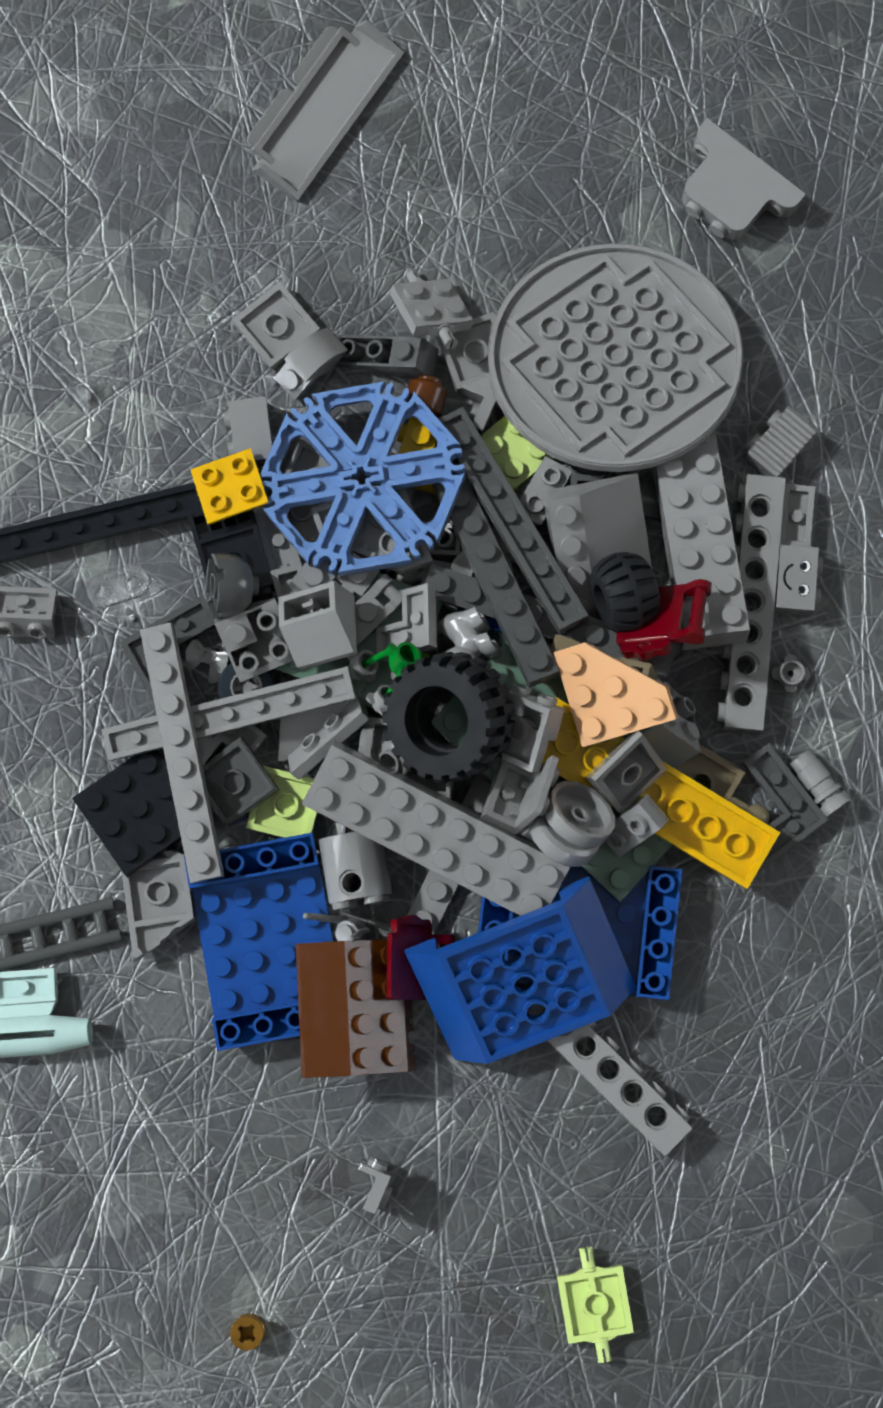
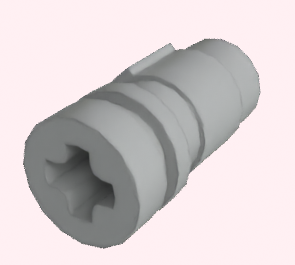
[790,749,852,817]

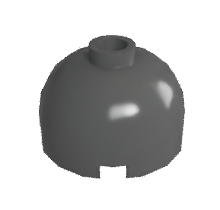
[206,553,259,619]

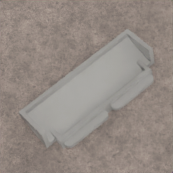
[247,20,404,200]

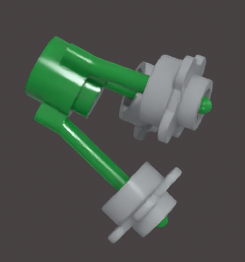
[347,642,423,715]

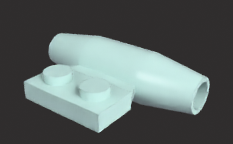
[0,968,93,1058]

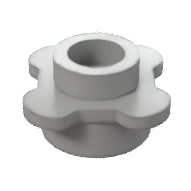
[771,654,810,693]

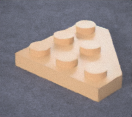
[553,642,678,747]

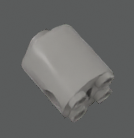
[319,823,393,910]

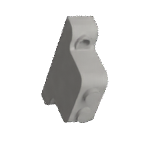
[682,118,806,240]

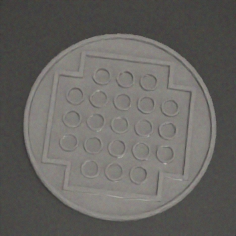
[488,244,743,472]

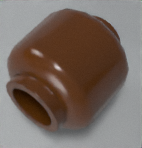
[407,374,447,418]

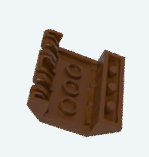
[296,939,416,1078]

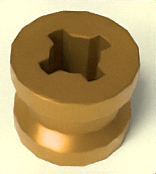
[230,1313,265,1351]

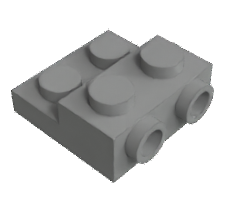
[501,683,565,773]

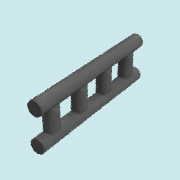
[0,897,123,971]

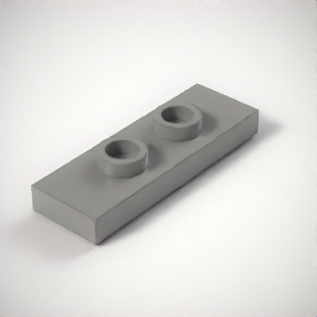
[287,696,369,780]

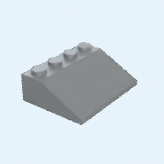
[542,473,652,618]

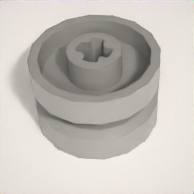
[529,781,615,867]

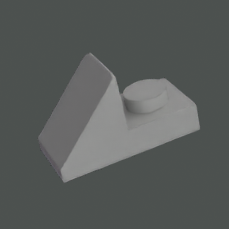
[460,376,497,436]

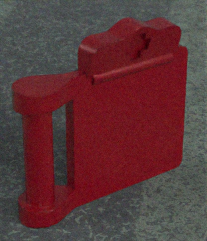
[616,579,712,661]
[387,915,455,1000]

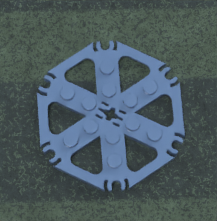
[260,381,466,576]

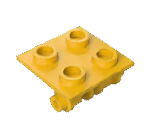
[190,448,269,525]

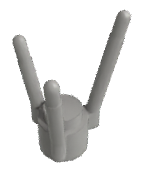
[303,913,370,943]

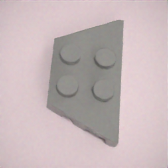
[121,851,195,960]

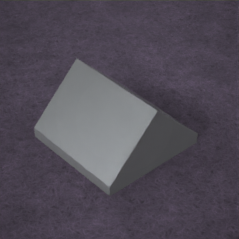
[585,731,667,815]

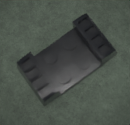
[188,509,278,604]

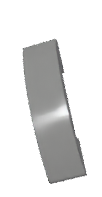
[253,491,302,598]

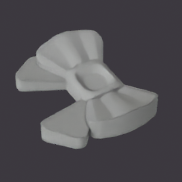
[185,638,230,684]

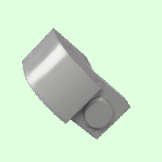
[274,328,348,401]

